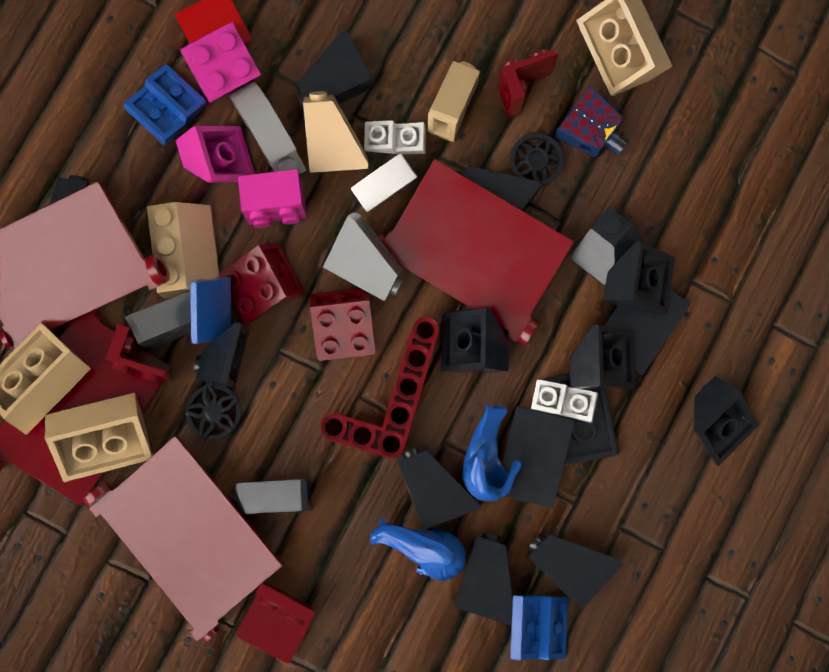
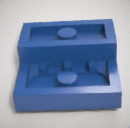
[124,64,207,146]
[190,276,231,343]
[510,596,568,660]

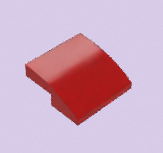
[174,0,253,44]

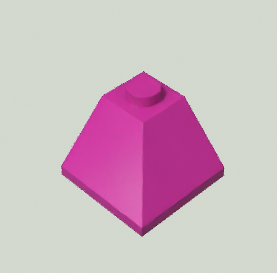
[175,126,255,183]

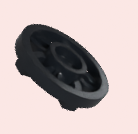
[509,133,564,187]
[185,384,242,440]

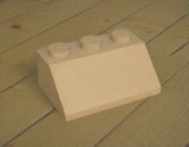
[577,0,672,96]
[147,202,220,299]
[0,323,91,435]
[45,393,152,482]

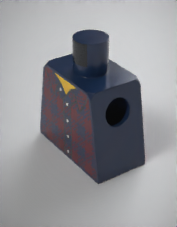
[555,86,629,157]

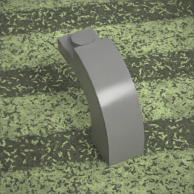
[229,82,306,174]

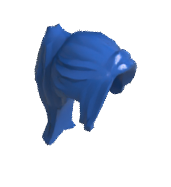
[462,404,522,501]
[370,518,467,582]

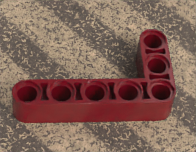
[320,316,439,459]

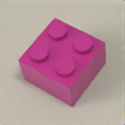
[180,22,261,104]
[238,169,306,228]

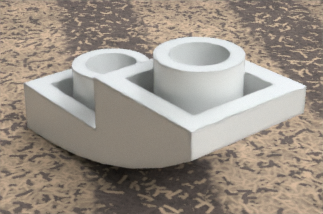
[364,120,426,154]
[350,153,417,212]
[531,379,598,423]

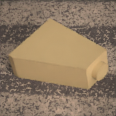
[427,61,480,142]
[303,91,368,173]

